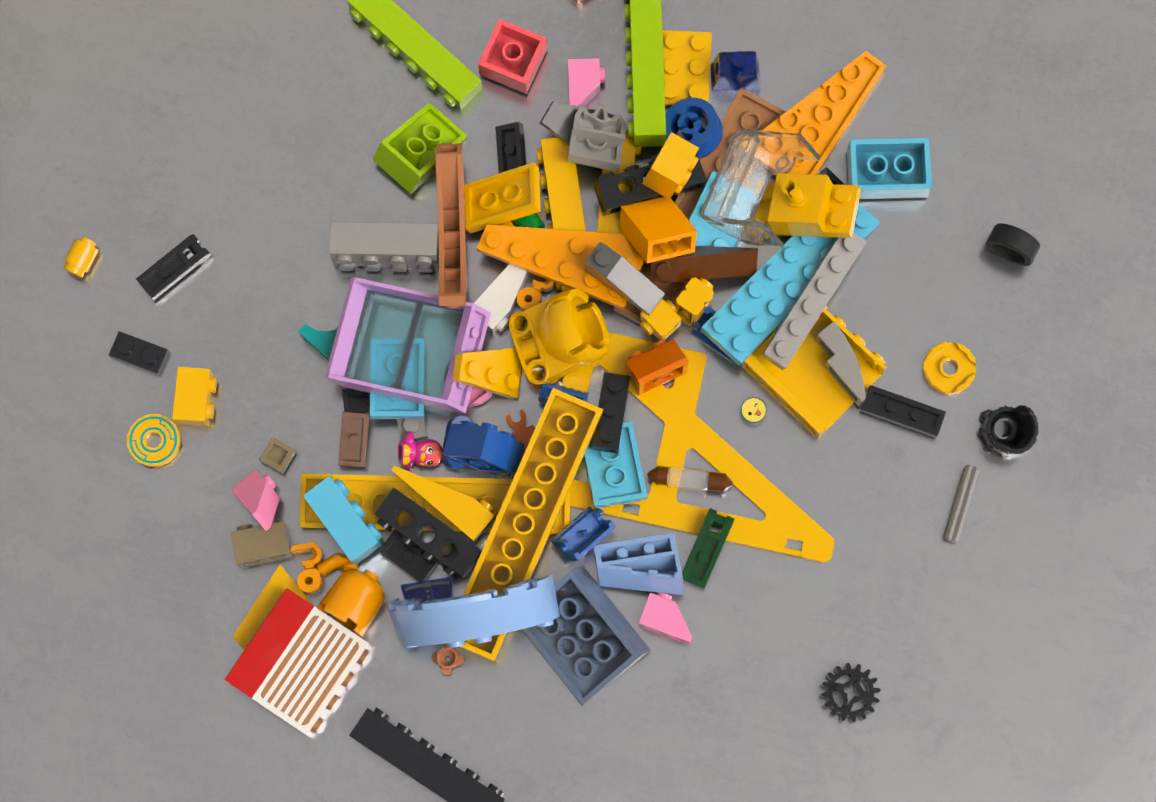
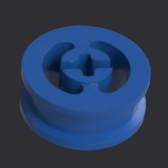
[665,98,723,159]

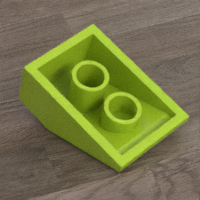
[372,102,467,194]

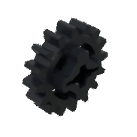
[820,663,881,723]

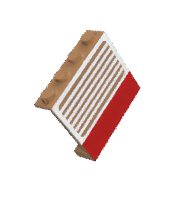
[224,588,369,735]

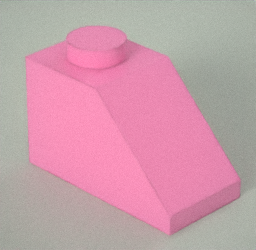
[568,58,605,107]
[231,469,280,531]
[638,592,692,645]

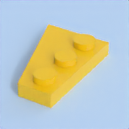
[452,348,522,399]
[233,564,314,650]

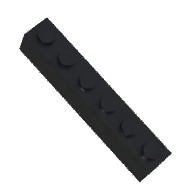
[349,707,506,802]

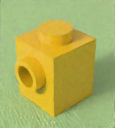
[640,299,682,341]

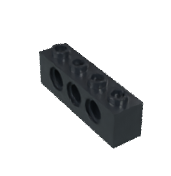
[594,153,707,216]
[374,487,482,579]

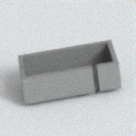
[329,222,439,273]

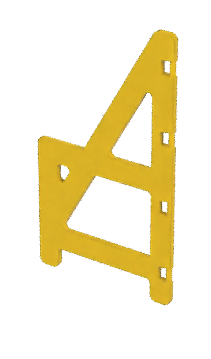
[513,332,834,563]

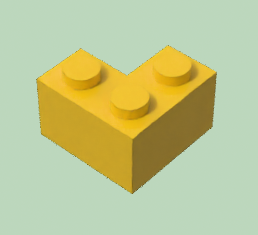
[642,132,699,199]

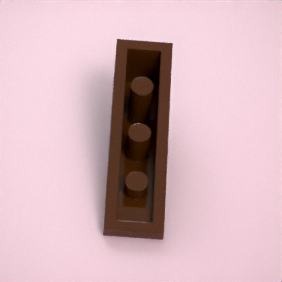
[650,246,758,282]

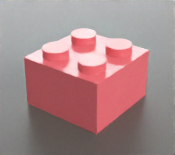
[478,19,547,94]

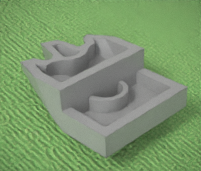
[567,104,626,172]

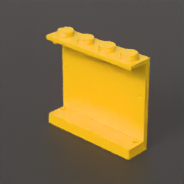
[741,305,887,439]

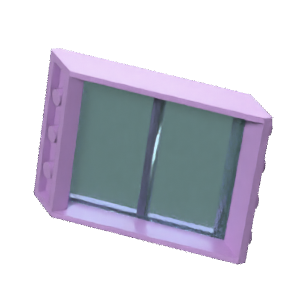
[325,277,491,413]

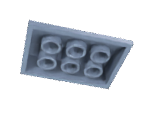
[522,566,650,706]

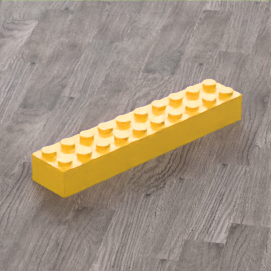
[460,388,603,661]

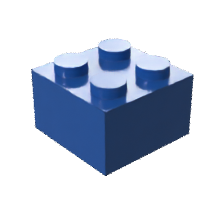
[443,421,525,475]

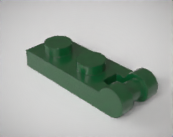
[682,508,735,588]

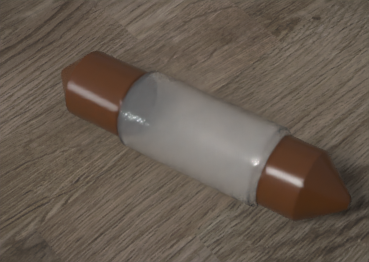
[647,466,733,492]

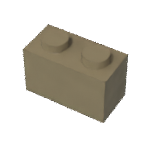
[230,519,293,567]

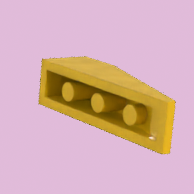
[391,466,496,542]

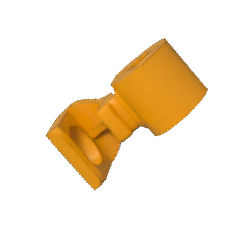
[517,279,556,311]
[290,542,323,595]

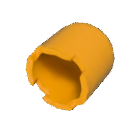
[317,569,385,638]

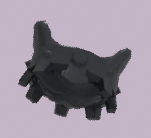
[979,405,1039,457]

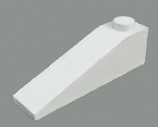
[474,264,530,336]

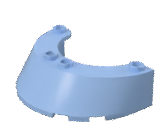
[387,573,560,648]

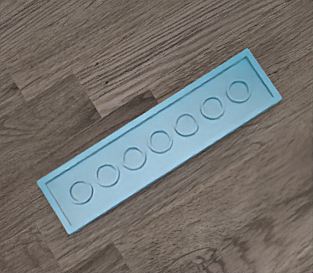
[700,204,880,366]

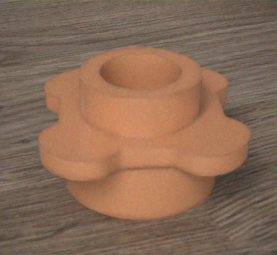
[431,643,464,675]

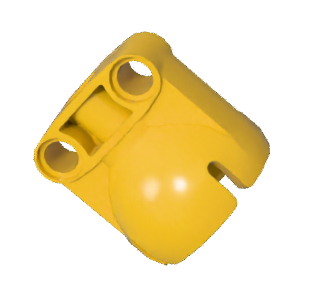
[509,288,609,385]

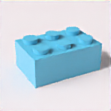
[847,138,932,199]
[303,476,383,564]

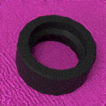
[986,223,1040,266]

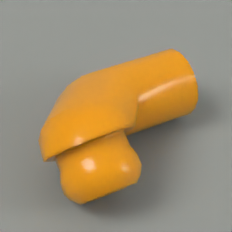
[317,553,358,576]

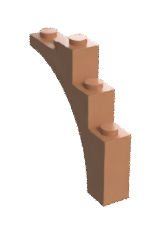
[435,143,468,308]

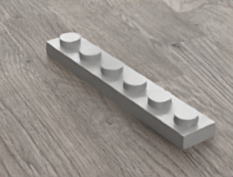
[761,232,867,370]

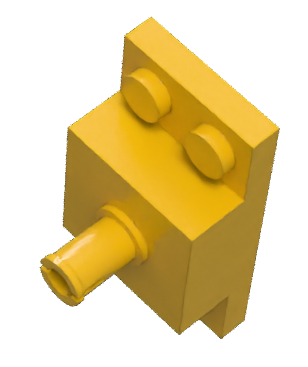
[749,174,861,238]

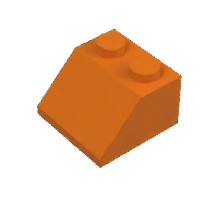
[625,339,689,395]

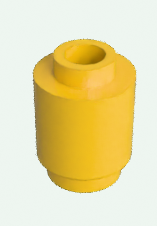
[63,236,99,278]

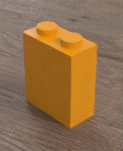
[619,197,697,263]

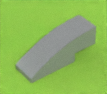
[815,322,866,407]

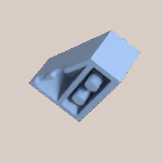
[594,533,684,595]

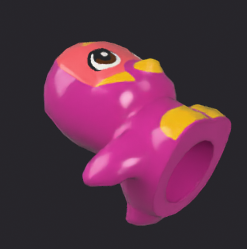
[398,431,443,469]

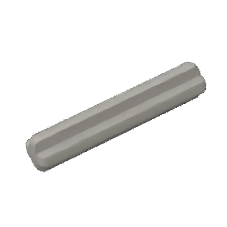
[944,465,979,543]

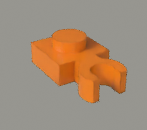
[506,409,535,459]

